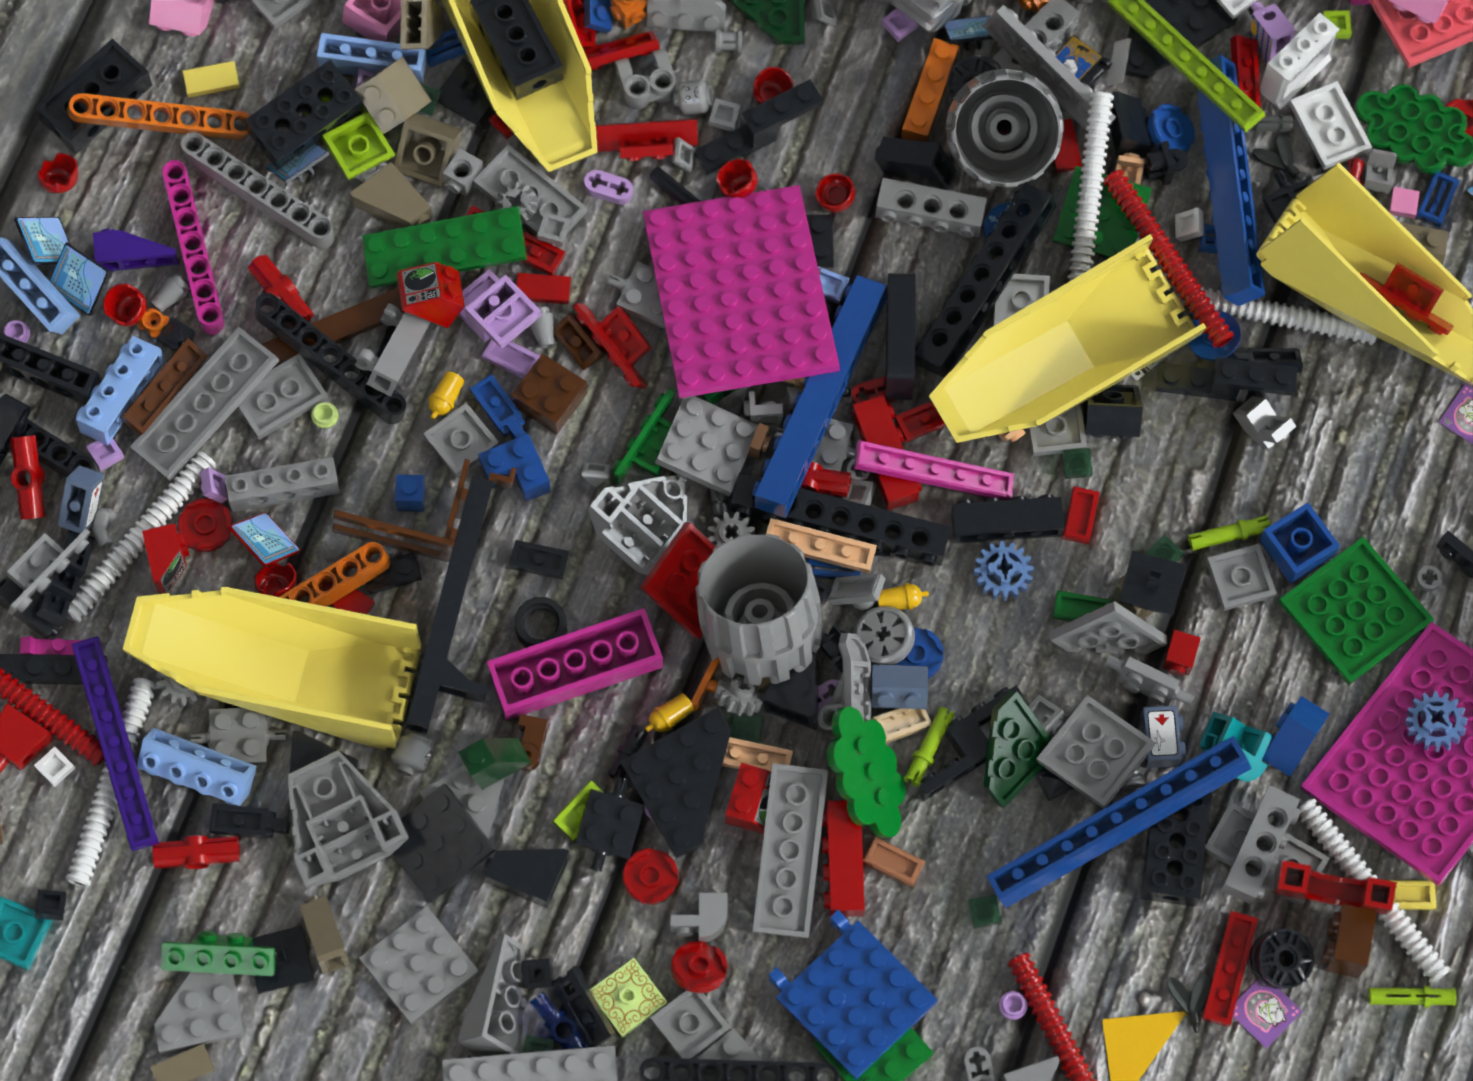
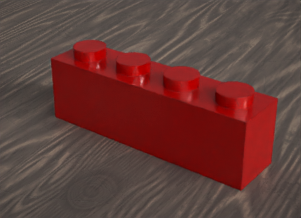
[852,395,922,511]
[822,800,865,917]

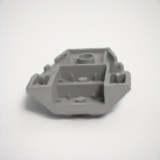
[288,750,409,888]

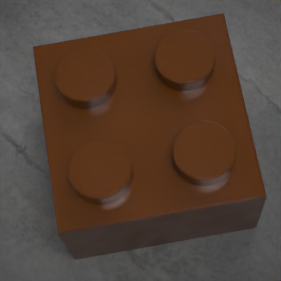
[511,353,588,435]
[1322,904,1377,978]

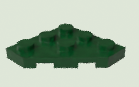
[728,0,805,45]
[983,689,1052,808]

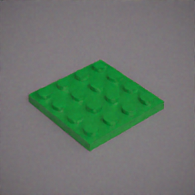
[1278,537,1434,686]

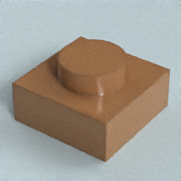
[749,423,772,459]

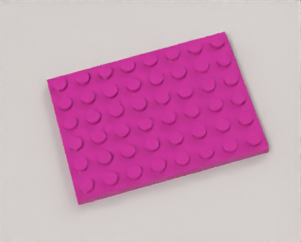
[643,185,840,398]
[1300,622,1473,886]

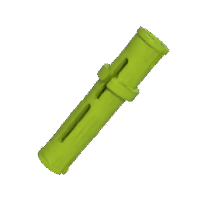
[1187,515,1271,551]
[903,707,955,787]
[1368,985,1456,1008]

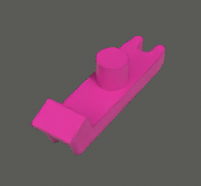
[20,636,83,655]

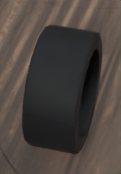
[515,597,567,648]

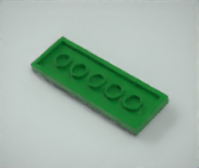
[362,206,527,289]

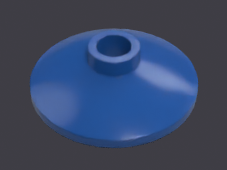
[1188,310,1241,361]

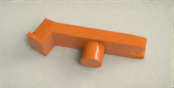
[691,658,721,711]

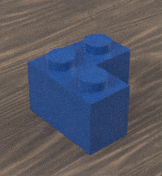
[478,434,551,502]
[1262,696,1330,777]

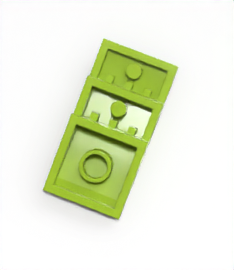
[304,76,395,180]

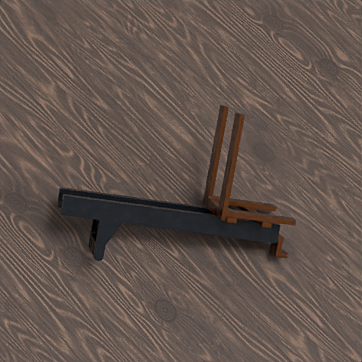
[332,459,516,734]

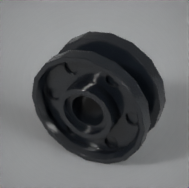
[947,54,1002,101]
[1249,928,1315,989]

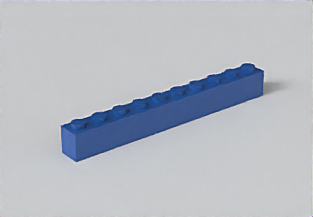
[1197,55,1265,307]
[752,275,887,518]
[987,735,1252,908]

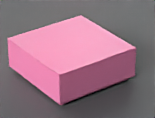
[1389,187,1420,219]

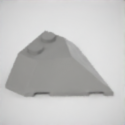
[588,474,687,575]

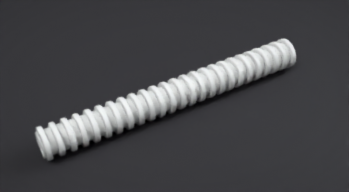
[1068,91,1114,281]
[1172,287,1377,345]
[67,451,216,623]
[66,677,156,887]
[1298,799,1450,984]

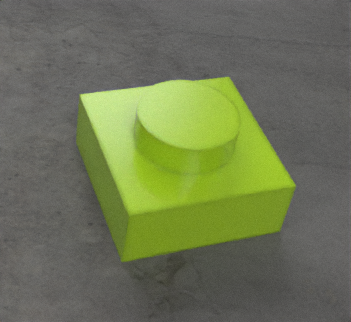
[1322,10,1352,39]

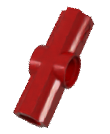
[248,254,314,327]
[10,435,46,520]
[800,462,852,497]
[152,836,240,869]

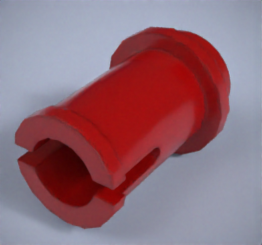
[1347,158,1365,186]

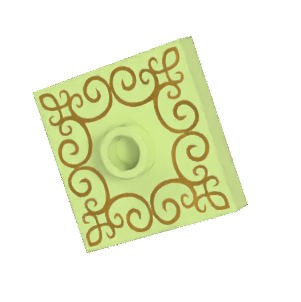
[590,958,668,1038]

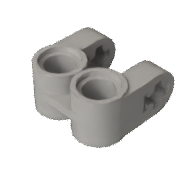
[614,48,676,110]

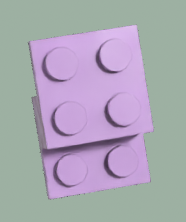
[459,269,542,349]

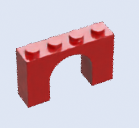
[1273,860,1397,915]

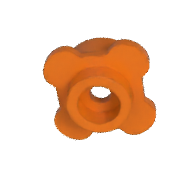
[138,308,170,338]

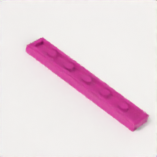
[854,440,1014,500]

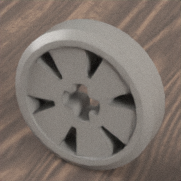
[854,606,915,665]

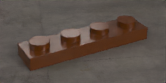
[120,338,208,436]

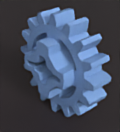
[973,541,1034,601]
[1405,691,1468,752]

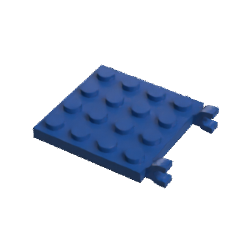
[768,910,938,1080]

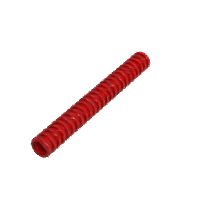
[1103,169,1234,348]
[0,668,104,766]
[1007,952,1097,1081]

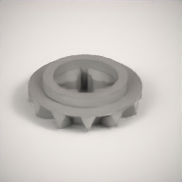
[495,182,538,224]

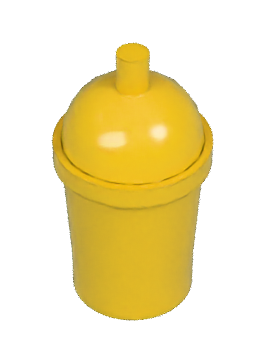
[428,371,465,420]
[878,583,929,610]
[645,693,694,733]

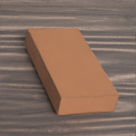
[863,836,925,888]

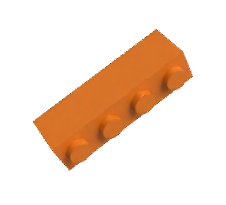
[901,38,959,142]

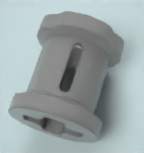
[716,29,742,53]

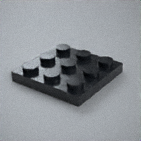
[392,784,496,903]

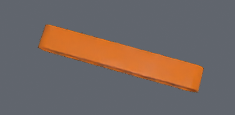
[67,93,250,140]

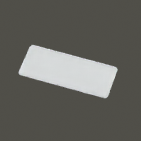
[1107,38,1131,86]

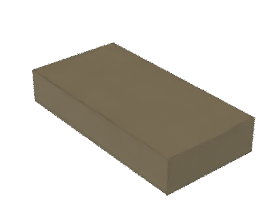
[150,1044,215,1081]

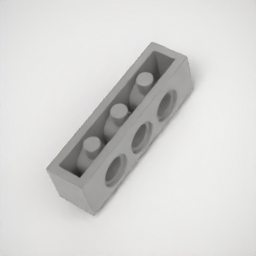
[992,0,1080,74]
[875,178,987,238]
[225,457,340,512]
[1221,785,1301,905]

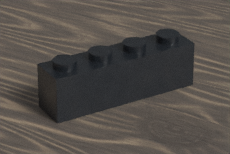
[951,494,1065,544]

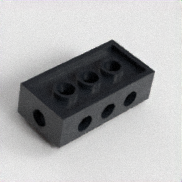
[470,0,564,100]
[35,39,153,154]
[245,59,363,170]
[1140,792,1211,907]

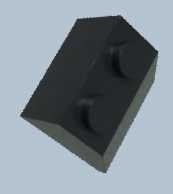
[1109,91,1154,160]
[1084,384,1143,439]

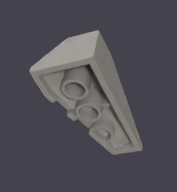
[458,934,527,1056]

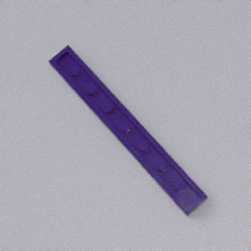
[71,636,159,852]

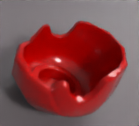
[752,67,794,105]
[37,153,79,194]
[716,158,758,198]
[815,173,856,213]
[103,283,147,327]
[254,562,297,597]

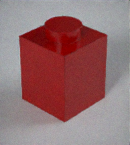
[1163,630,1201,676]

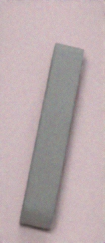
[181,132,334,249]

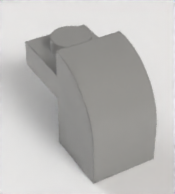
[1233,396,1296,449]
[671,893,727,942]

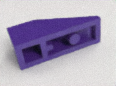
[93,229,179,272]

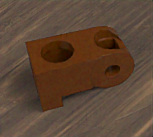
[518,714,549,772]

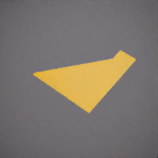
[1102,1011,1186,1081]

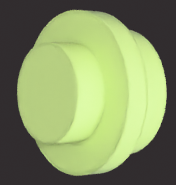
[311,402,339,429]

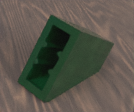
[458,738,531,790]

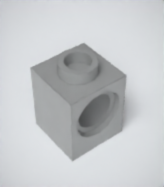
[443,149,483,197]

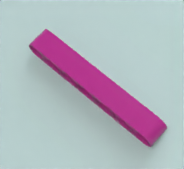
[162,160,224,335]

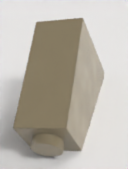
[400,0,444,50]
[350,162,433,228]
[300,895,350,975]

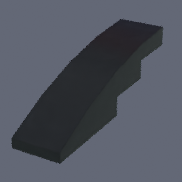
[36,530,94,628]

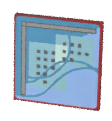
[228,512,301,567]

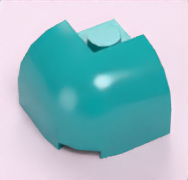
[1199,711,1272,782]

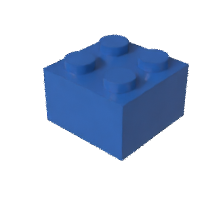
[1259,503,1340,584]

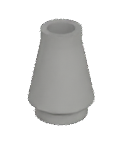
[151,273,191,312]
[530,307,555,348]

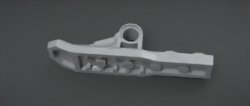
[817,633,871,730]

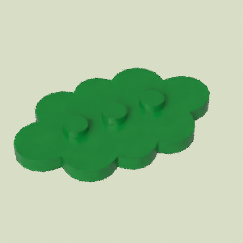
[1356,84,1473,174]
[827,706,906,838]

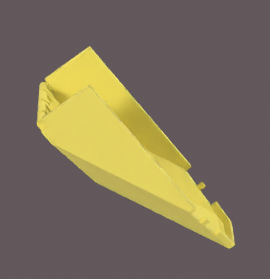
[441,0,597,173]
[1256,162,1473,386]
[929,234,1206,443]
[123,587,422,750]

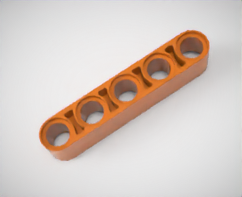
[279,542,390,607]

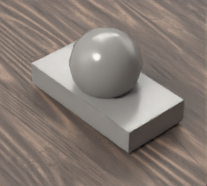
[828,573,885,611]

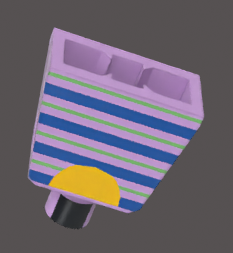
[1248,2,1296,65]

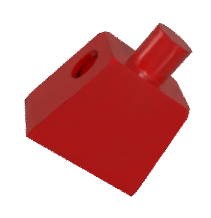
[0,703,54,774]

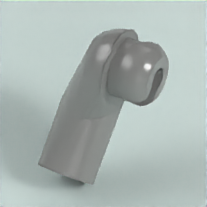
[91,508,116,549]

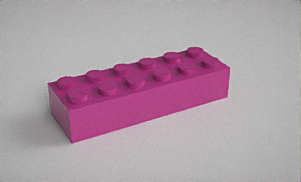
[487,608,663,721]

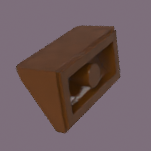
[553,313,608,370]

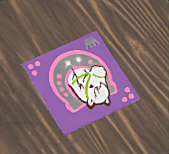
[1439,384,1473,444]
[1233,980,1303,1049]

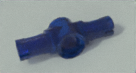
[529,991,587,1050]

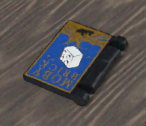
[1056,35,1112,88]

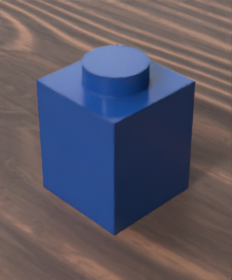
[395,474,426,512]

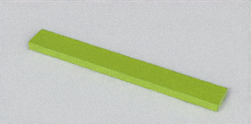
[1107,0,1265,133]

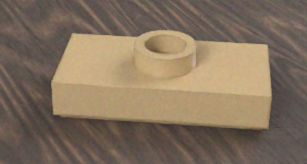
[872,708,932,744]

